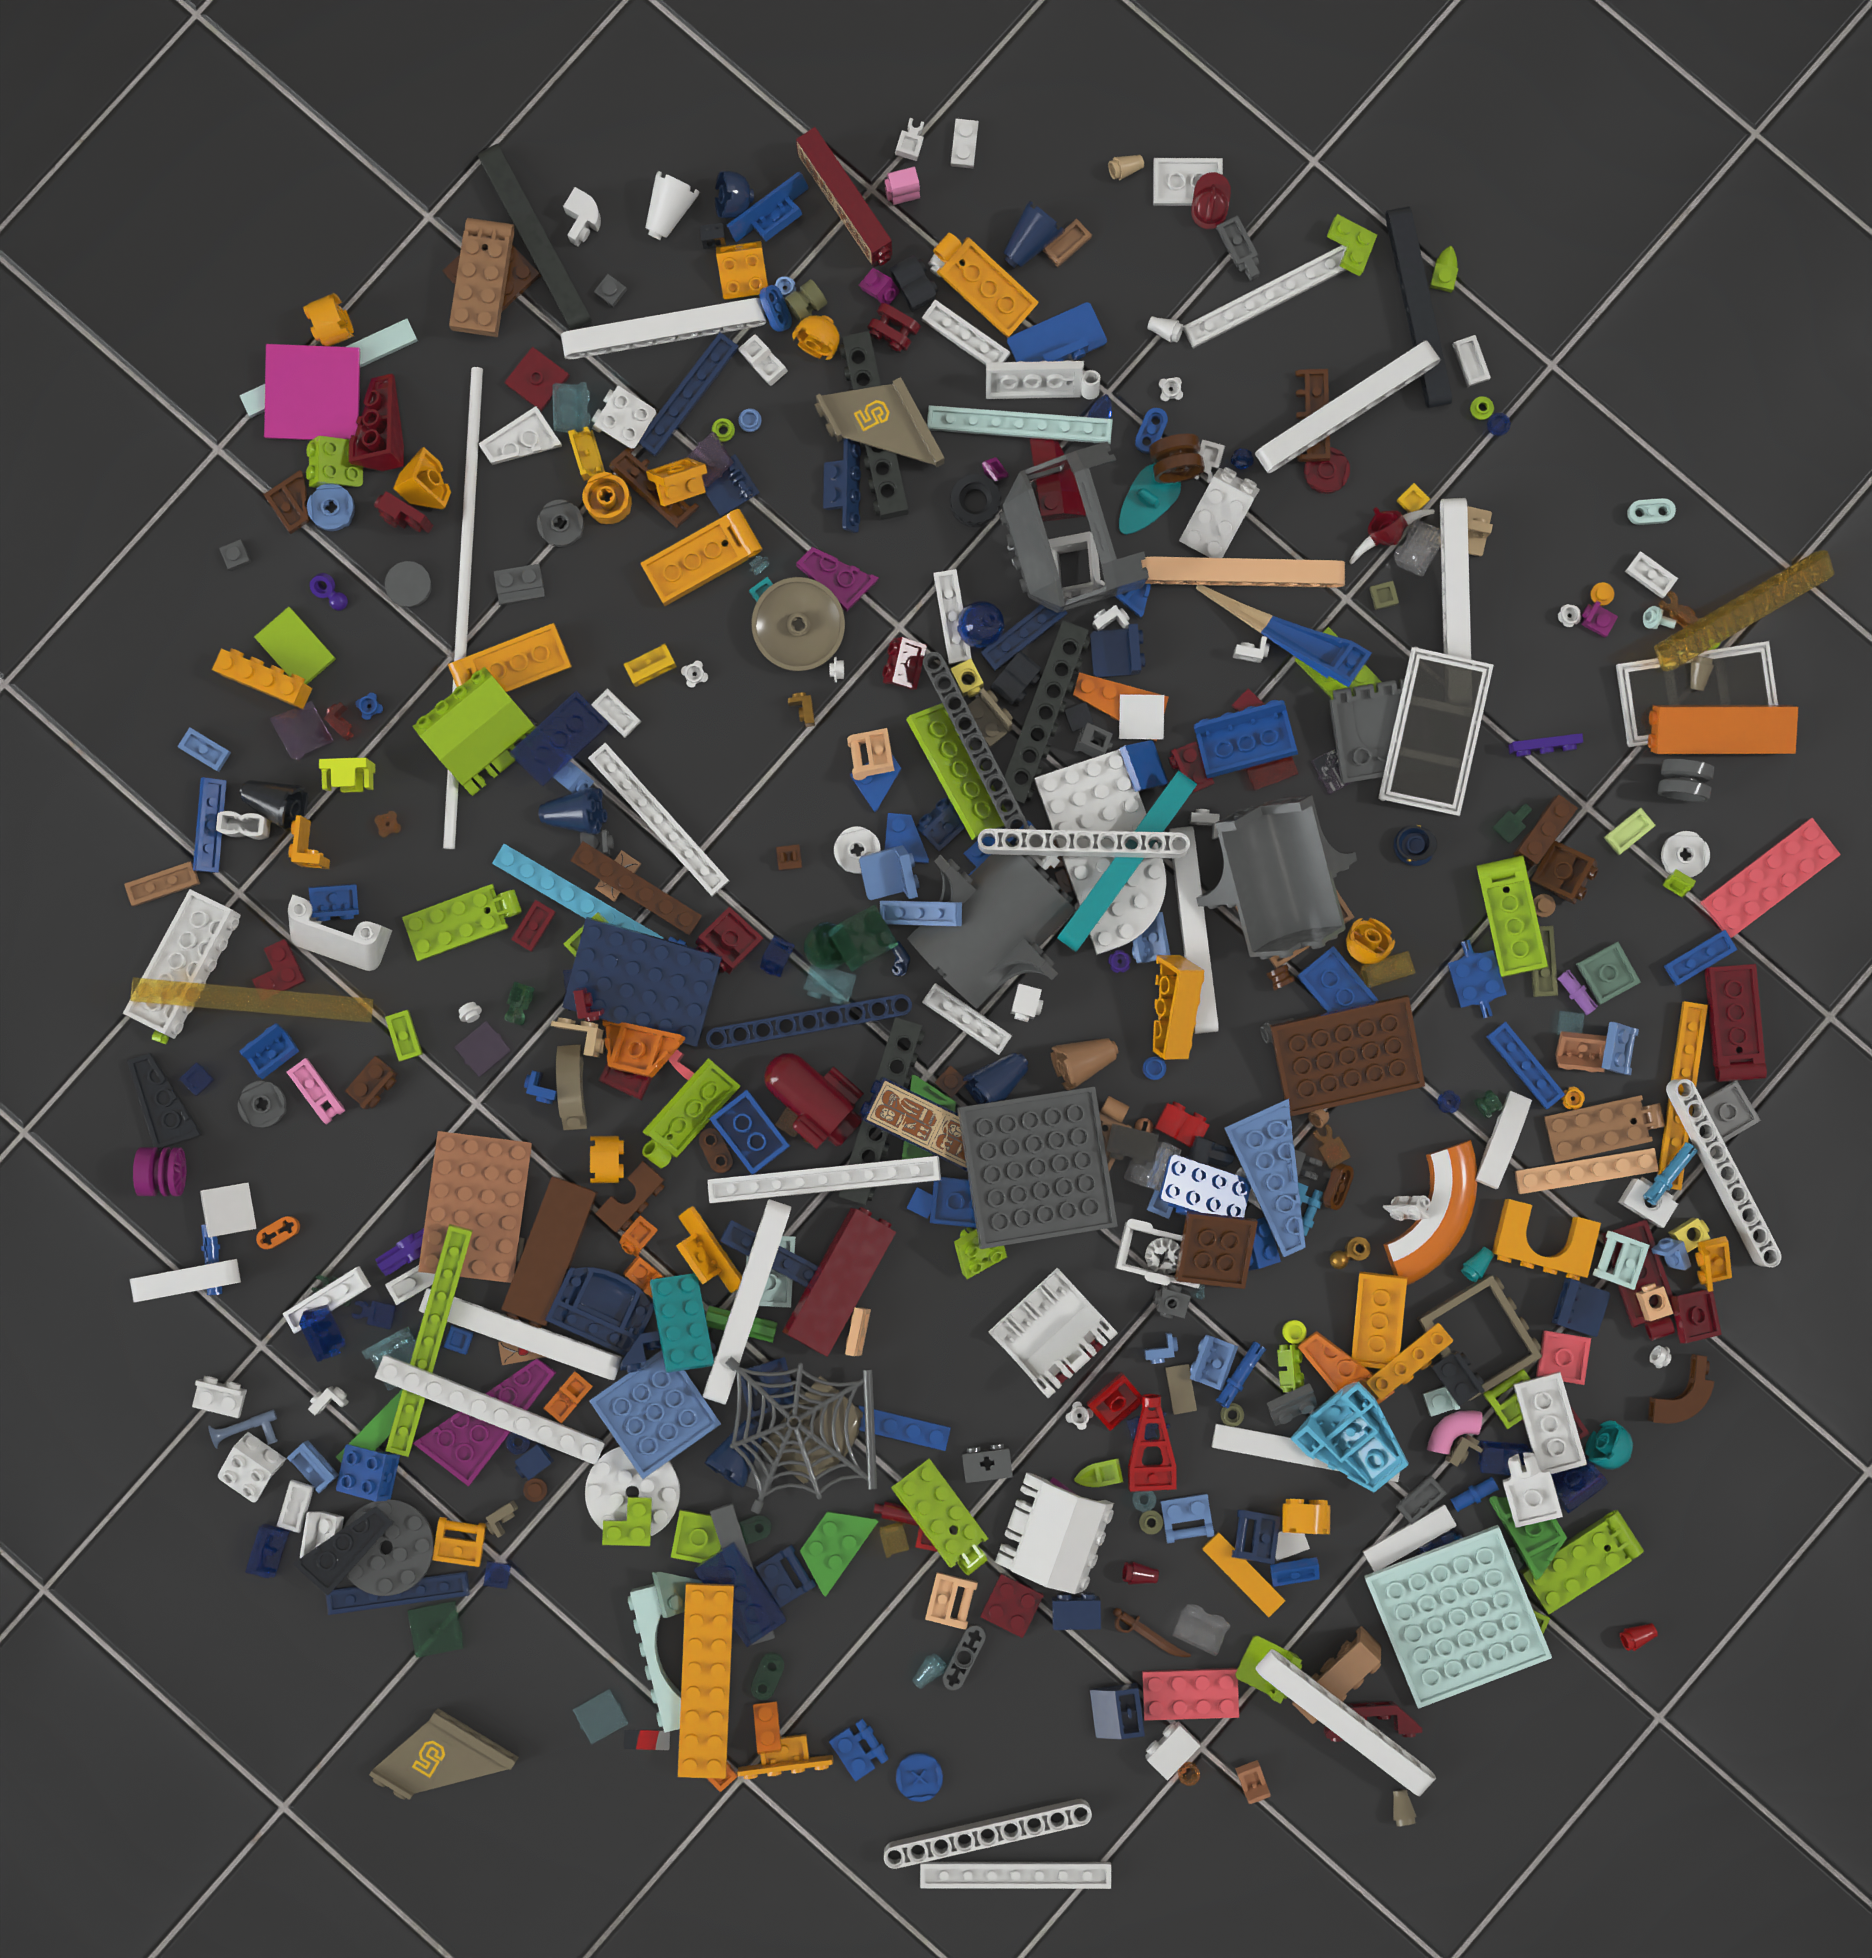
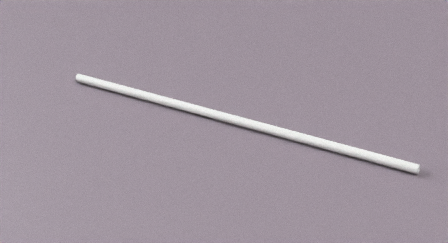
[443,367,483,849]

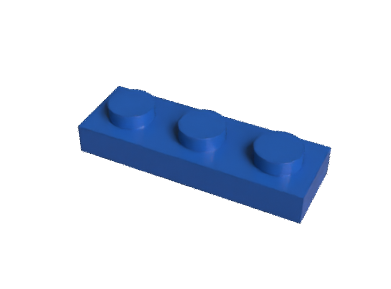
[1664,930,1738,986]

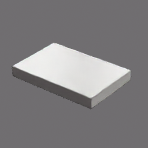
[1153,158,1223,206]

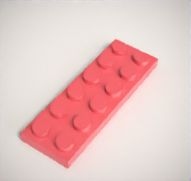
[1700,818,1841,938]

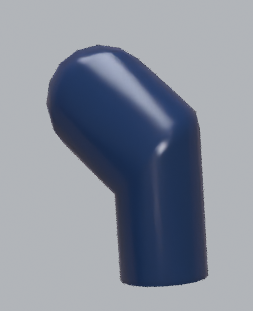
[890,941,910,976]

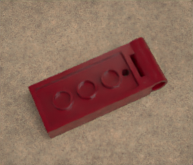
[1705,964,1767,1082]

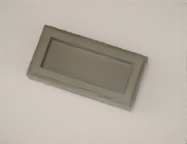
[1165,1363,1197,1415]

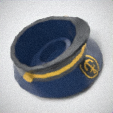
[1393,825,1437,866]

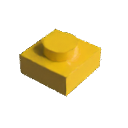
[1397,483,1430,513]

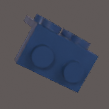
[1090,624,1145,678]

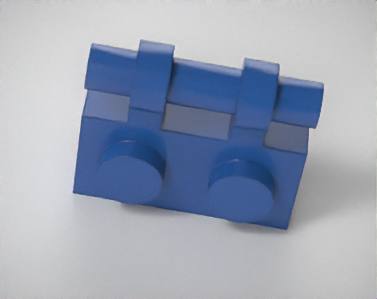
[829,1718,889,1782]

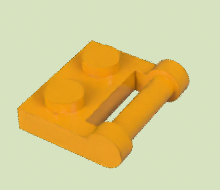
[432,1517,487,1567]

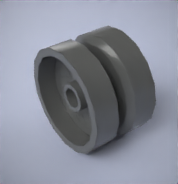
[1657,759,1715,802]

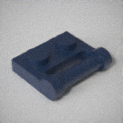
[1231,1510,1281,1565]
[756,1544,816,1608]

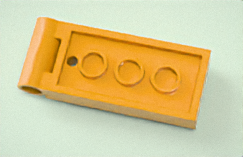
[640,509,762,606]
[448,623,572,693]

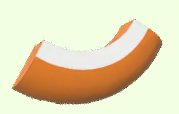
[1383,1140,1477,1285]

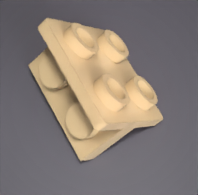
[1437,506,1493,557]

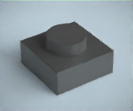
[594,274,627,308]
[219,539,251,571]

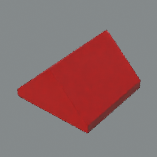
[1086,1372,1142,1431]

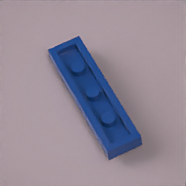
[193,777,226,873]
[1486,1022,1565,1109]
[859,1405,951,1451]

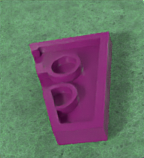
[796,547,879,612]

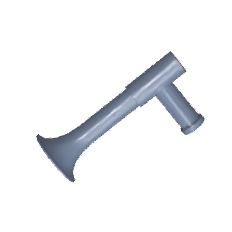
[208,1409,278,1449]

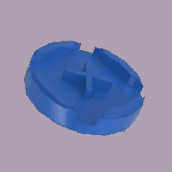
[896,1752,943,1802]

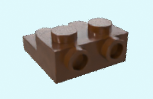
[1531,841,1599,904]

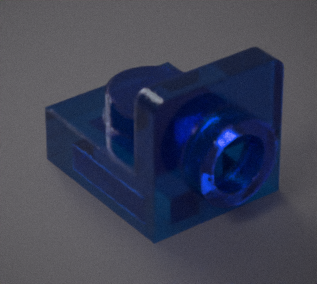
[760,935,795,977]

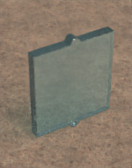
[573,1689,628,1744]

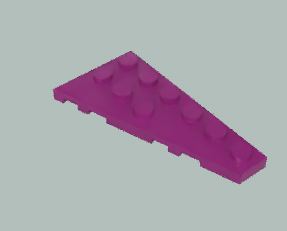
[413,1358,556,1487]

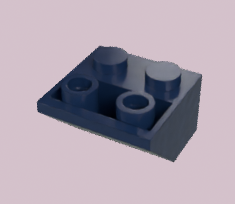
[741,1357,794,1417]
[1090,1683,1145,1739]

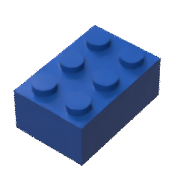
[709,1090,791,1175]

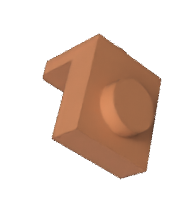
[1235,1760,1271,1804]

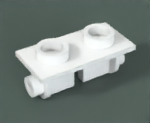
[1383,1195,1431,1221]

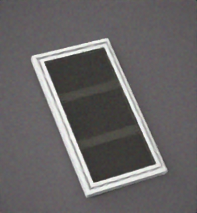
[1616,641,1778,747]
[1378,647,1494,816]

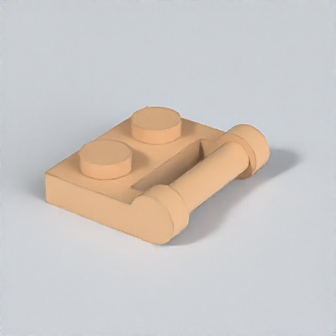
[847,728,894,780]
[925,1572,978,1629]

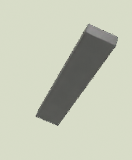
[710,1502,775,1645]

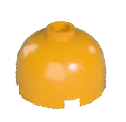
[792,315,840,360]
[1346,918,1395,965]

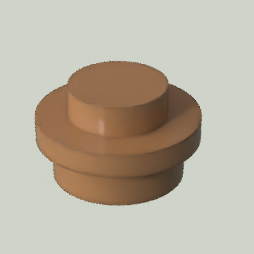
[1533,894,1556,917]

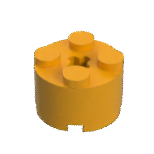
[303,293,354,346]
[582,472,632,524]
[590,1136,624,1183]
[1282,1499,1330,1535]

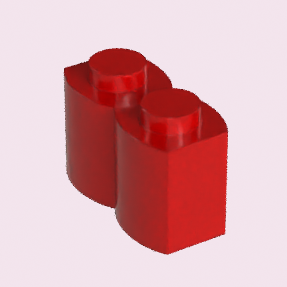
[1154,1101,1209,1148]

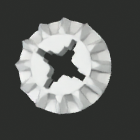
[1145,1238,1180,1275]

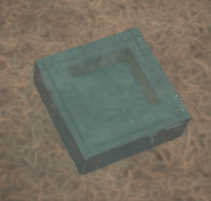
[1557,1011,1584,1035]

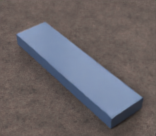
[880,901,962,926]

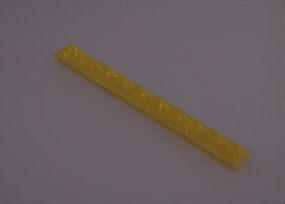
[131,977,374,1023]

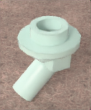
[1643,606,1677,629]

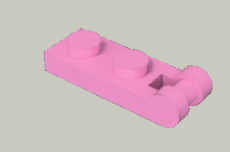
[287,1058,345,1125]

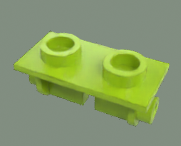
[1277,1344,1305,1393]

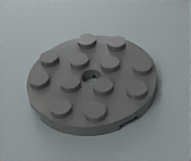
[343,1499,435,1596]

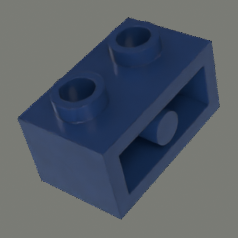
[1052,1592,1101,1630]

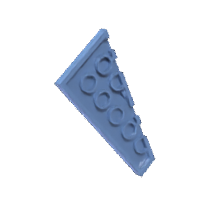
[1224,1099,1305,1257]

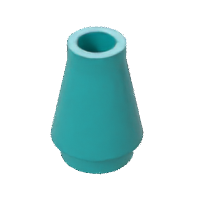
[1461,1247,1494,1282]

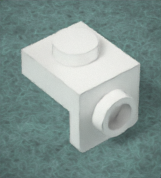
[1092,605,1129,631]
[1189,809,1220,840]
[308,1386,349,1415]

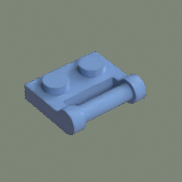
[1602,1022,1639,1075]
[1160,1493,1214,1544]

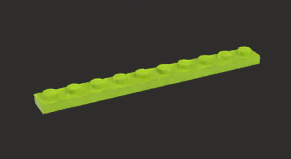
[386,1224,473,1457]

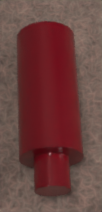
[873,1501,918,1526]

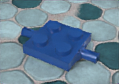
[1447,940,1507,1018]

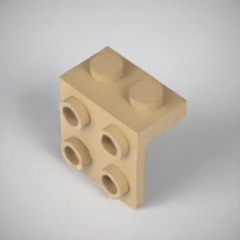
[551,1017,605,1058]

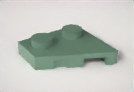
[652,1572,703,1618]

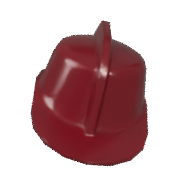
[1191,172,1231,229]

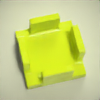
[319,758,375,793]

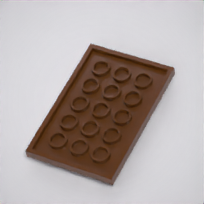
[1270,995,1425,1117]

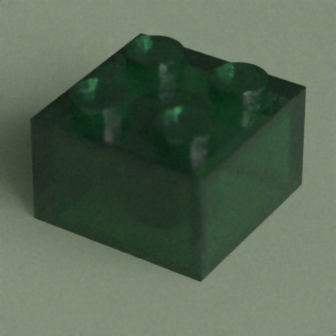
[828,905,899,972]

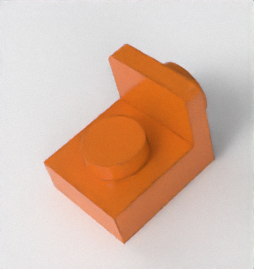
[619,1215,658,1257]

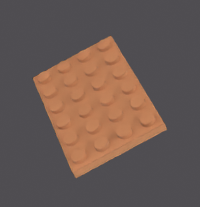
[418,1131,532,1283]

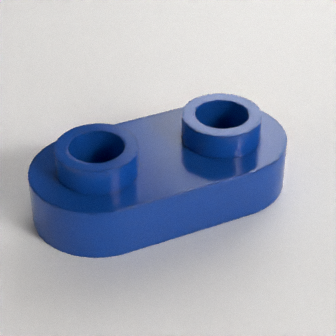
[759,285,792,332]
[1135,408,1168,454]

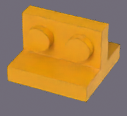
[646,457,707,506]

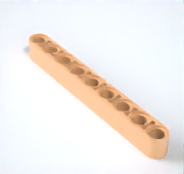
[1141,557,1345,588]

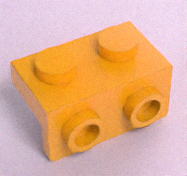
[1695,1236,1732,1292]

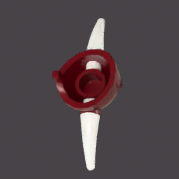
[1349,507,1435,564]

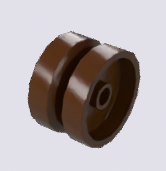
[1149,433,1205,484]

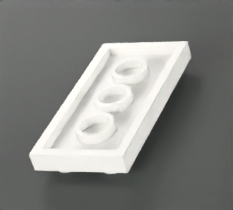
[1513,1372,1587,1474]

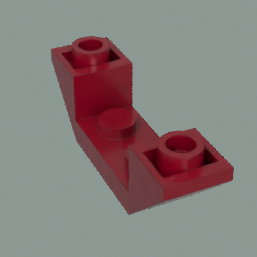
[1324,1701,1422,1742]

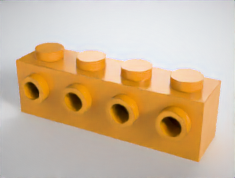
[212,648,312,709]

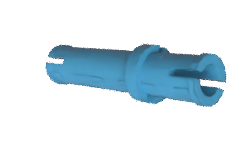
[1643,1142,1698,1205]

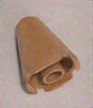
[1051,1038,1118,1090]

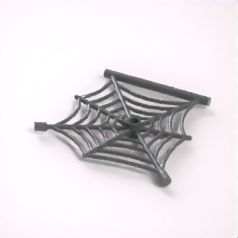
[725,1356,877,1514]

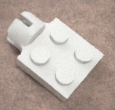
[1503,1452,1563,1527]

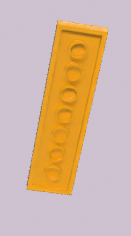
[678,1583,734,1779]

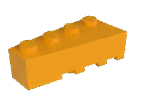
[1153,955,1205,1060]

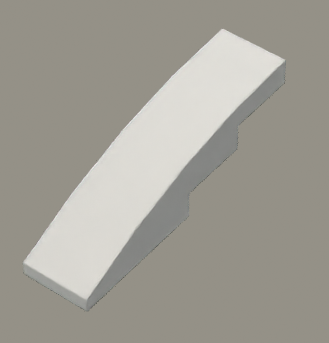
[1475,1091,1532,1190]

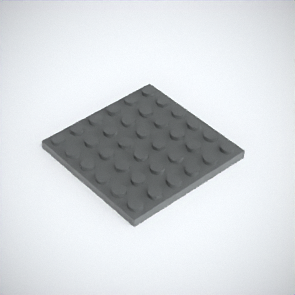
[957,1087,1118,1249]

